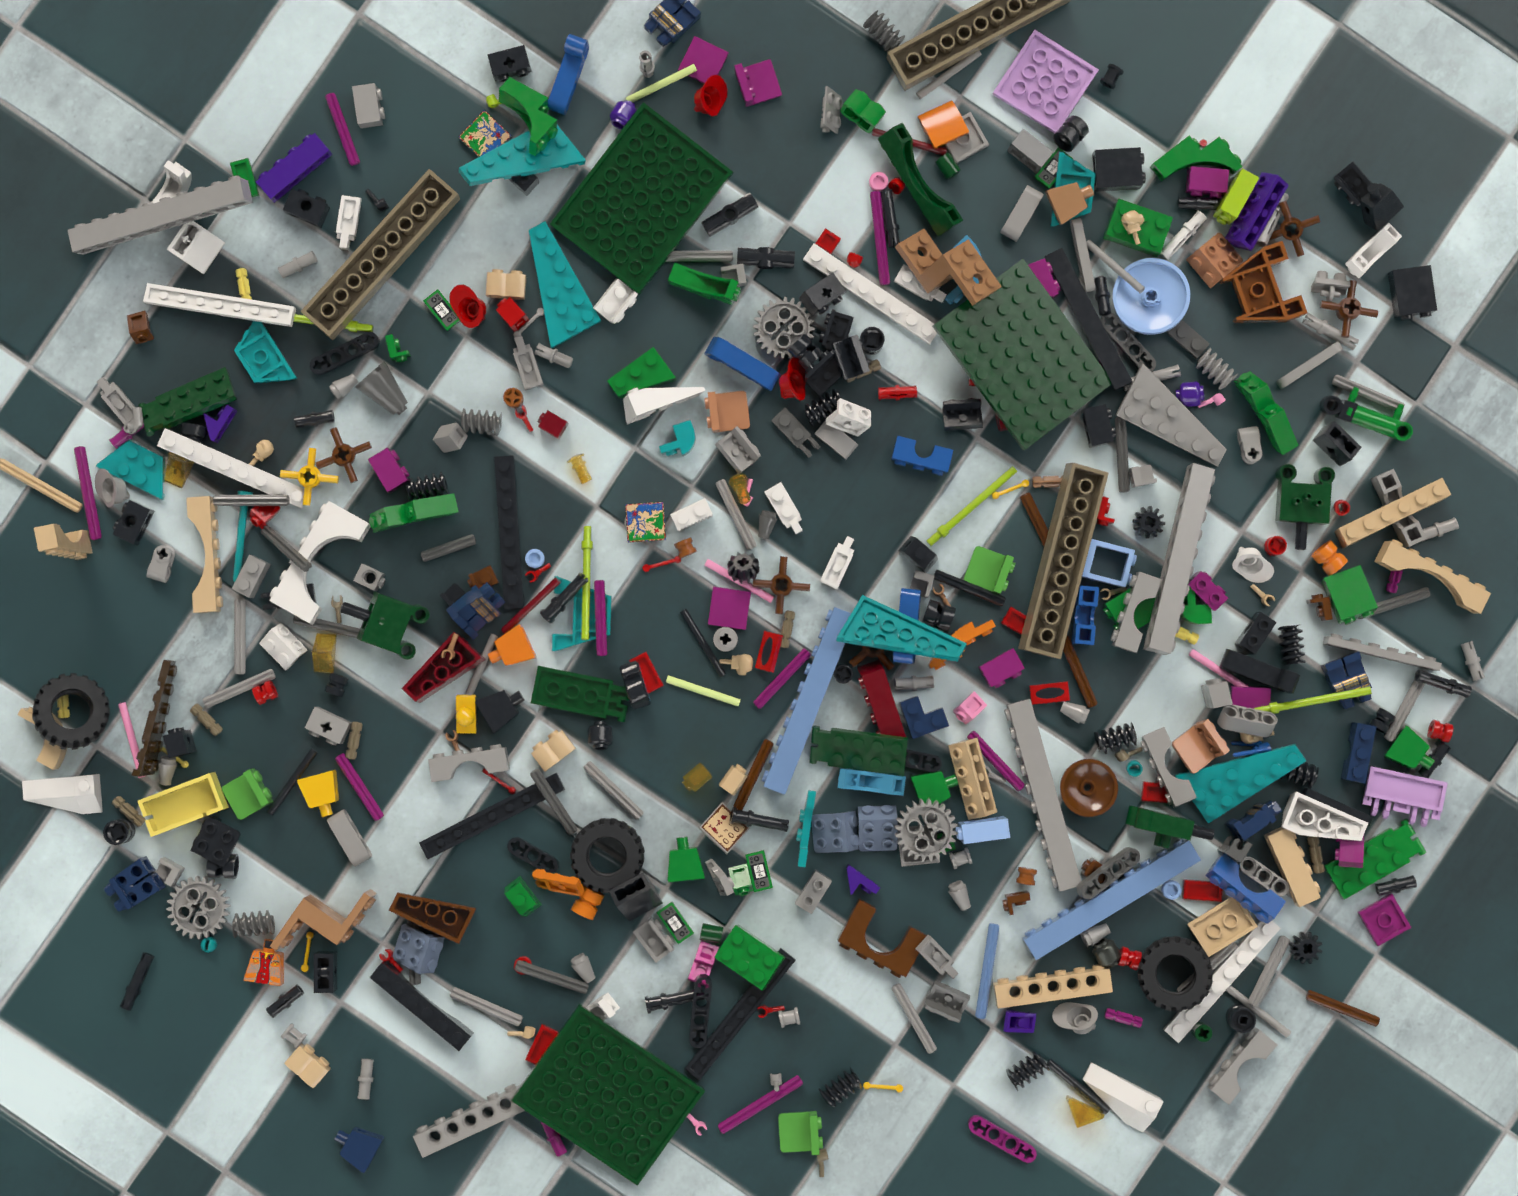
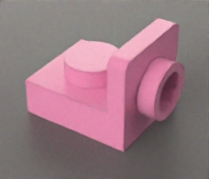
[953,691,987,724]

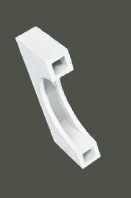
[269,501,371,625]

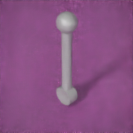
[514,308,544,337]

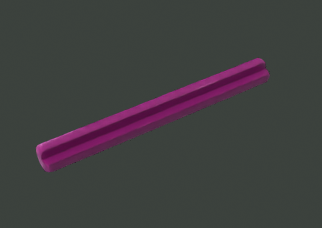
[870,191,890,285]
[74,446,102,540]
[718,1075,803,1134]

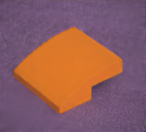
[918,100,969,149]

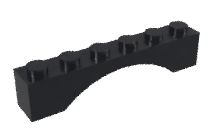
[369,961,474,1051]

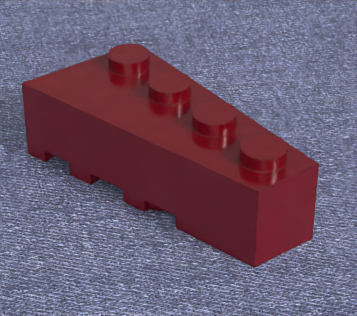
[401,632,486,703]
[857,660,906,737]

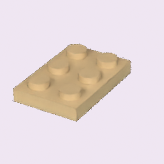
[1187,897,1258,957]

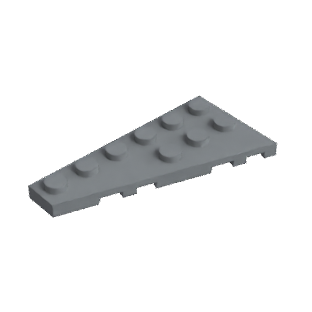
[1116,364,1227,467]

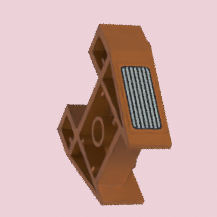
[1220,241,1308,323]

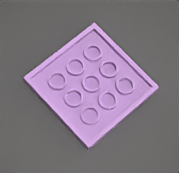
[993,30,1099,134]

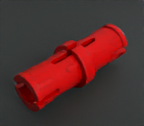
[878,385,917,400]

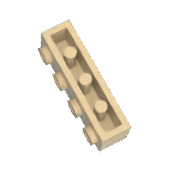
[948,738,997,820]
[1264,827,1321,907]

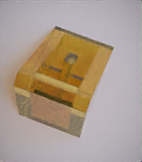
[164,452,194,489]
[312,633,337,673]
[1066,1095,1105,1128]

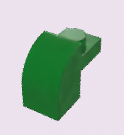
[1180,587,1212,624]

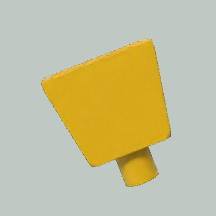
[297,770,339,817]

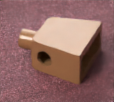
[1045,182,1094,225]

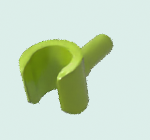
[486,94,502,108]

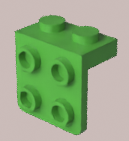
[964,546,1016,594]
[222,768,274,820]
[778,1111,823,1155]

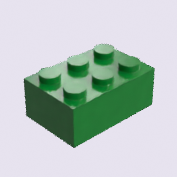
[1103,199,1173,257]
[714,925,786,990]

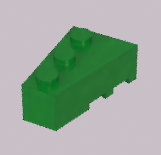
[607,347,677,399]

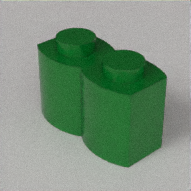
[840,89,886,133]

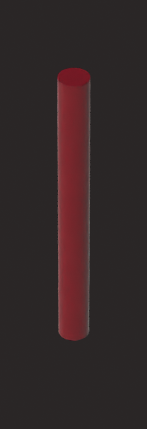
[872,128,947,156]
[501,577,561,634]

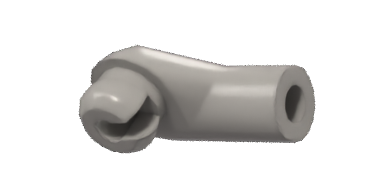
[123,407,143,434]

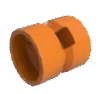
[1311,540,1348,576]
[571,885,605,920]

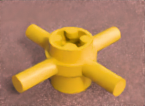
[280,448,339,506]

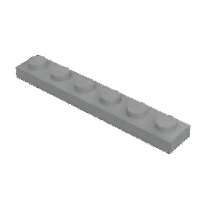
[1323,634,1442,671]

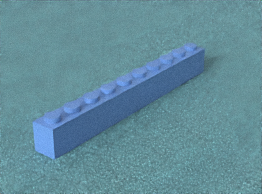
[761,607,851,795]
[1022,838,1201,960]

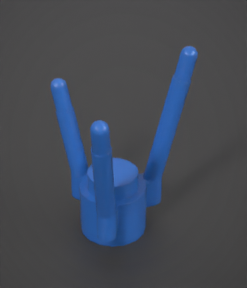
[1231,741,1271,757]

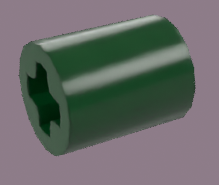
[935,153,961,180]
[699,923,724,944]
[1191,1021,1212,1042]

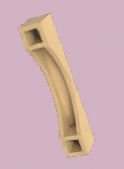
[1335,478,1451,549]
[186,496,223,613]
[34,524,93,560]
[1374,540,1491,614]

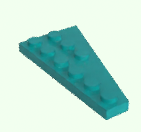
[458,125,586,186]
[529,221,601,349]
[836,595,967,662]
[1175,744,1306,823]

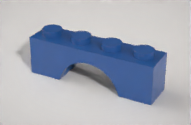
[1205,853,1286,924]

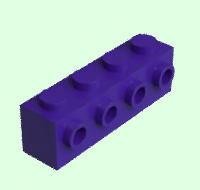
[256,133,333,203]
[1225,172,1289,251]

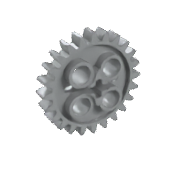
[753,297,815,360]
[894,798,958,862]
[166,876,231,939]

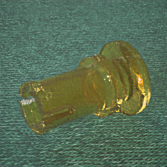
[567,453,592,484]
[729,474,751,504]

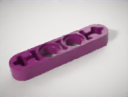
[968,1115,1037,1163]

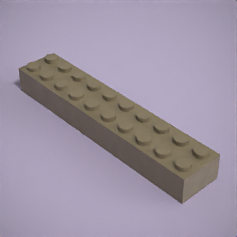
[886,0,1071,91]
[301,169,460,340]
[1018,463,1109,659]

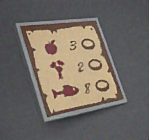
[699,802,750,854]

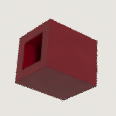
[537,410,569,440]

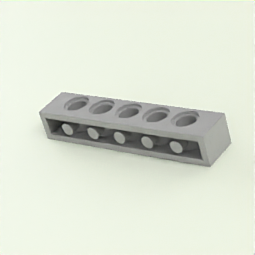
[413,1084,525,1158]

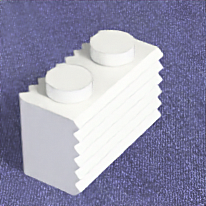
[670,498,713,532]

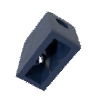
[334,1127,384,1173]

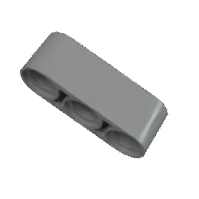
[1000,185,1044,242]
[1217,704,1278,737]
[327,809,372,867]
[1236,855,1289,896]

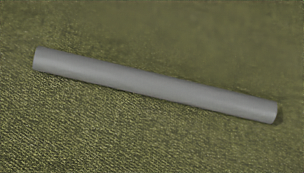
[916,50,982,99]
[1086,240,1145,293]
[465,633,498,695]
[1226,985,1291,1038]

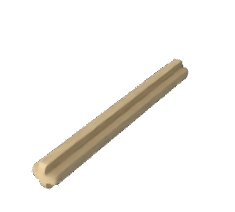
[0,458,83,513]

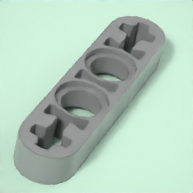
[1070,218,1095,292]
[1276,341,1343,389]

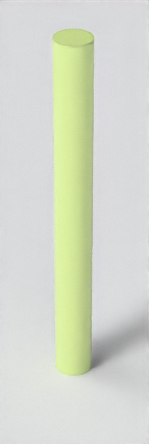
[626,64,697,103]
[666,675,741,706]

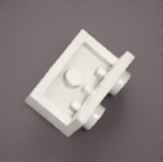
[259,623,307,671]

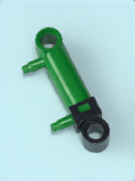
[1320,387,1413,441]

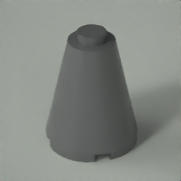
[355,362,408,415]

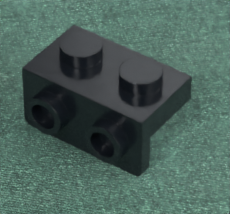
[1333,161,1372,206]
[819,309,854,351]
[832,335,870,380]
[942,398,983,431]

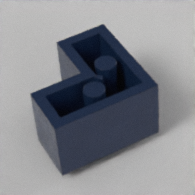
[899,696,949,739]

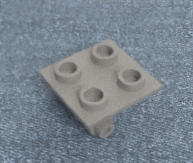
[820,86,843,134]

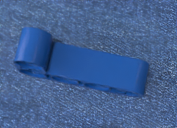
[548,34,589,115]
[704,337,781,391]
[893,588,921,664]

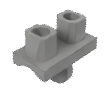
[1311,271,1350,302]

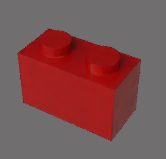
[496,297,529,332]

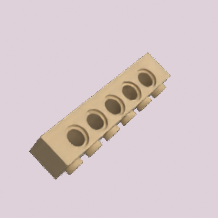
[993,964,1113,1009]

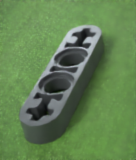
[1100,313,1156,372]
[1077,847,1140,899]

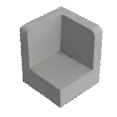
[721,264,747,287]
[433,423,468,453]
[1129,465,1157,488]
[910,570,935,598]
[155,857,185,886]

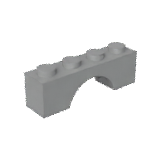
[1371,469,1427,548]
[1111,572,1162,653]
[1140,727,1197,808]
[428,744,510,782]
[1207,1027,1278,1105]

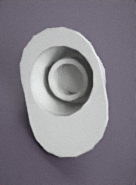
[1232,547,1274,583]

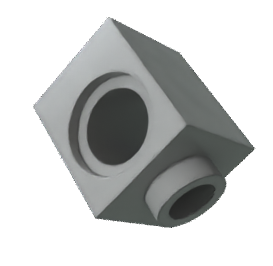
[353,564,386,591]

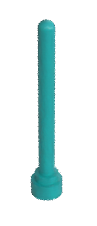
[233,491,253,582]

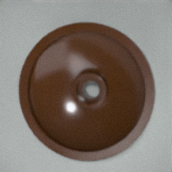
[1060,759,1118,817]

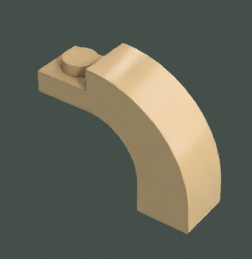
[18,706,67,770]

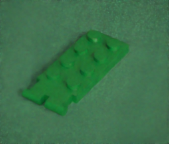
[1324,818,1426,900]

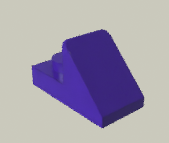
[204,405,237,443]
[846,864,880,895]
[1003,1009,1037,1033]

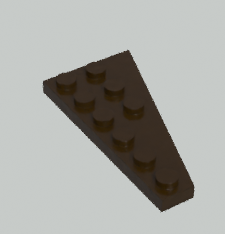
[132,660,177,777]

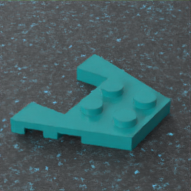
[552,576,612,651]
[796,790,816,867]

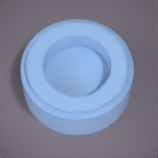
[525,549,545,568]
[1161,880,1182,900]

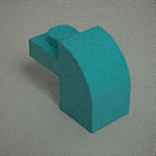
[659,420,696,457]

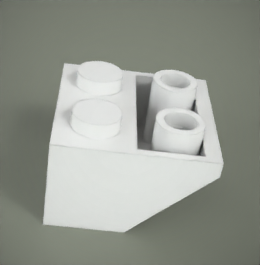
[167,221,225,274]

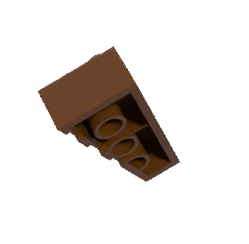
[389,892,476,944]

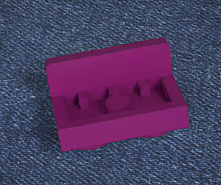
[1188,571,1228,611]

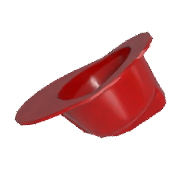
[694,75,728,116]
[449,284,486,328]
[779,357,805,401]

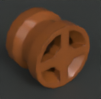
[503,388,524,408]
[674,537,697,559]
[1016,867,1037,885]

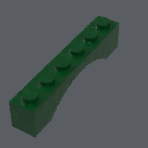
[878,122,963,236]

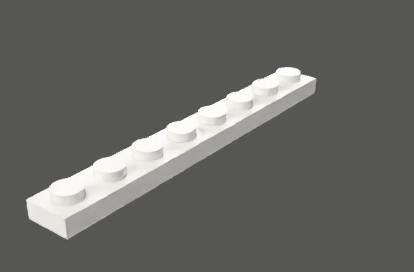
[803,244,937,345]
[143,283,296,327]
[157,428,304,508]
[1163,920,1281,1043]

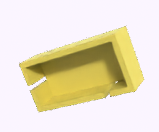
[138,772,229,837]

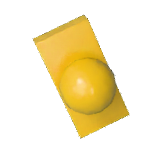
[456,695,477,734]

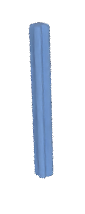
[975,923,999,1019]

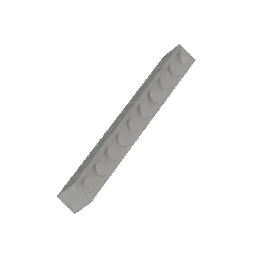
[68,176,253,255]
[1143,463,1215,655]
[1004,699,1081,891]

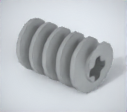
[1196,348,1238,390]
[713,627,738,652]

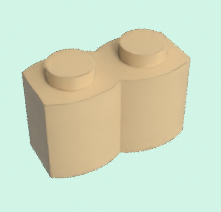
[486,269,527,300]
[531,729,576,772]
[719,764,748,796]
[284,1043,331,1088]

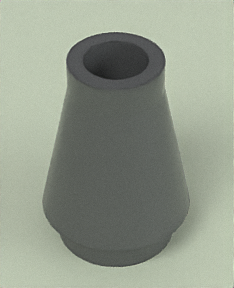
[758,510,778,539]

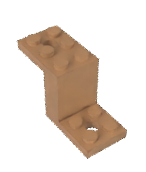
[895,229,1002,306]
[270,889,377,951]

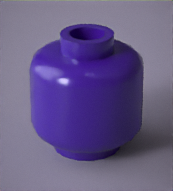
[610,100,637,130]
[1176,381,1204,407]

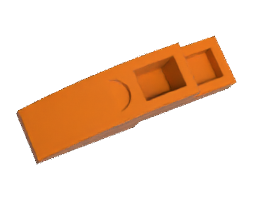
[928,620,996,670]

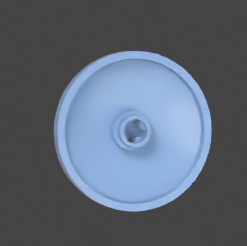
[1113,258,1190,335]

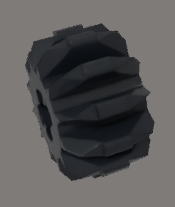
[1132,506,1165,539]
[727,551,760,584]
[1289,931,1323,964]

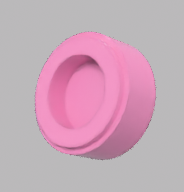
[869,172,888,191]

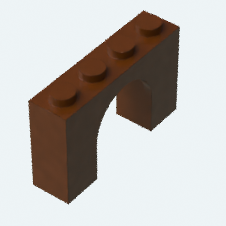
[837,898,927,978]

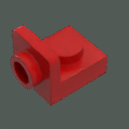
[1097,496,1115,526]
[249,506,281,529]

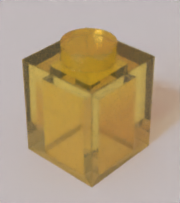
[682,762,713,792]

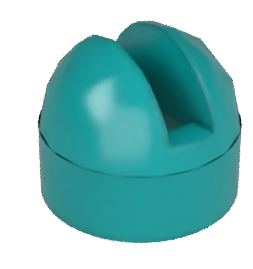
[1126,760,1143,777]
[200,937,217,953]

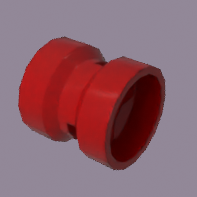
[1264,536,1287,556]
[252,680,278,705]
[1427,719,1453,743]
[1117,946,1142,970]

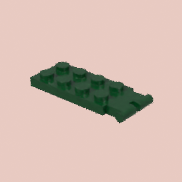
[138,367,237,436]
[530,666,629,722]
[809,725,908,776]

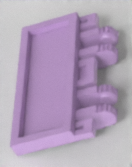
[1362,766,1448,827]

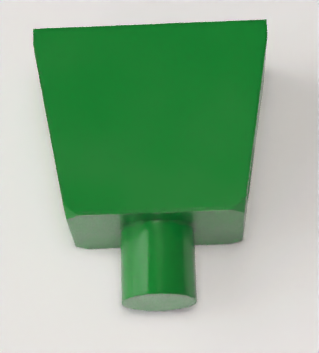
[1384,725,1435,770]
[910,771,958,804]
[668,837,705,882]
[504,876,542,917]

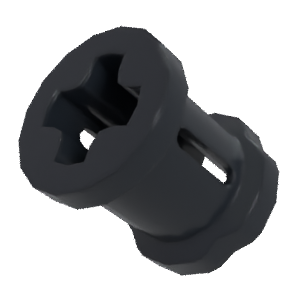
[1100,64,1124,89]

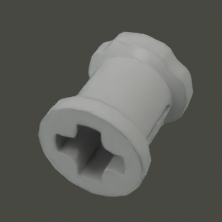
[949,847,973,869]
[778,1007,800,1028]
[281,1023,307,1049]

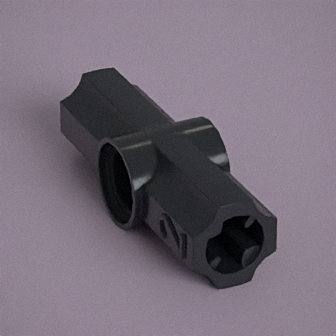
[701,193,759,237]
[737,247,795,269]

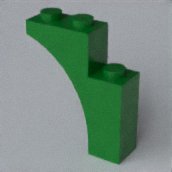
[499,77,558,156]
[1150,135,1243,182]
[668,263,741,305]
[1234,371,1299,455]
[369,493,459,533]

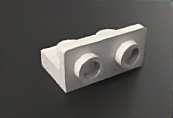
[593,278,638,324]
[826,398,871,437]

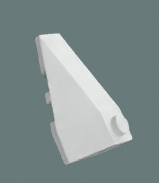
[623,387,705,424]
[22,774,103,814]
[1281,792,1368,841]
[1083,1062,1163,1132]

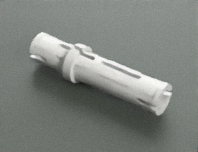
[1160,211,1207,261]

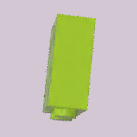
[1213,168,1259,225]

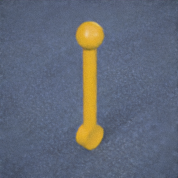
[992,479,1029,499]
[301,932,314,972]
[863,1082,903,1092]

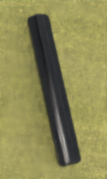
[934,570,1006,606]

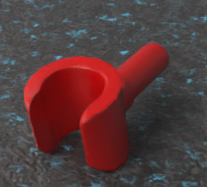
[515,405,533,432]
[525,563,551,582]
[379,949,403,972]
[757,1005,785,1018]

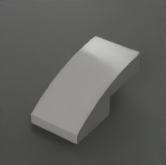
[815,420,858,459]

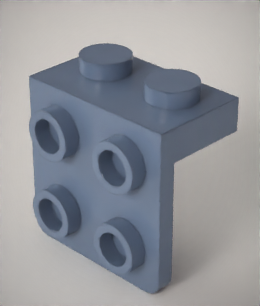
[858,805,898,851]
[811,811,859,853]
[392,924,445,974]

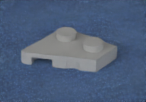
[705,859,734,896]

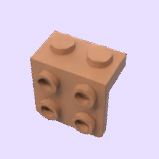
[1186,233,1243,289]
[704,391,750,433]
[1172,719,1230,774]

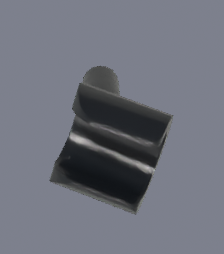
[365,189,389,211]

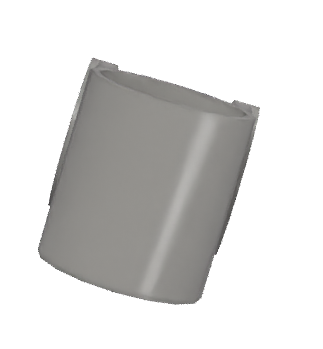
[1237,426,1262,464]
[147,545,175,583]

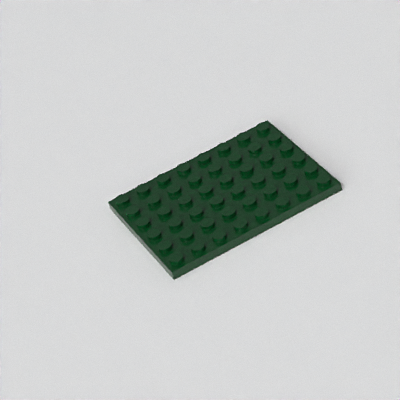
[550,102,734,295]
[932,259,1111,451]
[511,1004,705,1186]

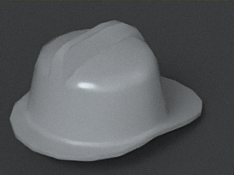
[95,469,130,508]
[1052,1002,1098,1034]

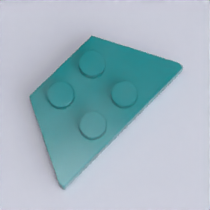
[1050,152,1096,226]
[234,321,297,383]
[96,440,165,500]

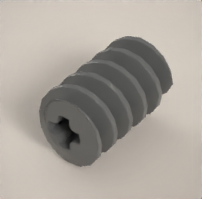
[863,10,905,51]
[461,408,502,436]
[232,910,275,938]

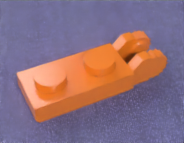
[532,869,585,897]

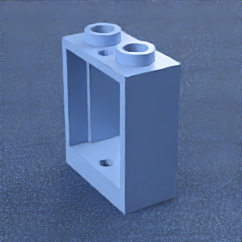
[1082,539,1137,588]
[955,816,1010,844]

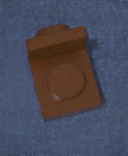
[127,310,154,344]
[467,565,499,588]
[1306,594,1333,621]
[1081,857,1105,884]
[1002,890,1031,915]

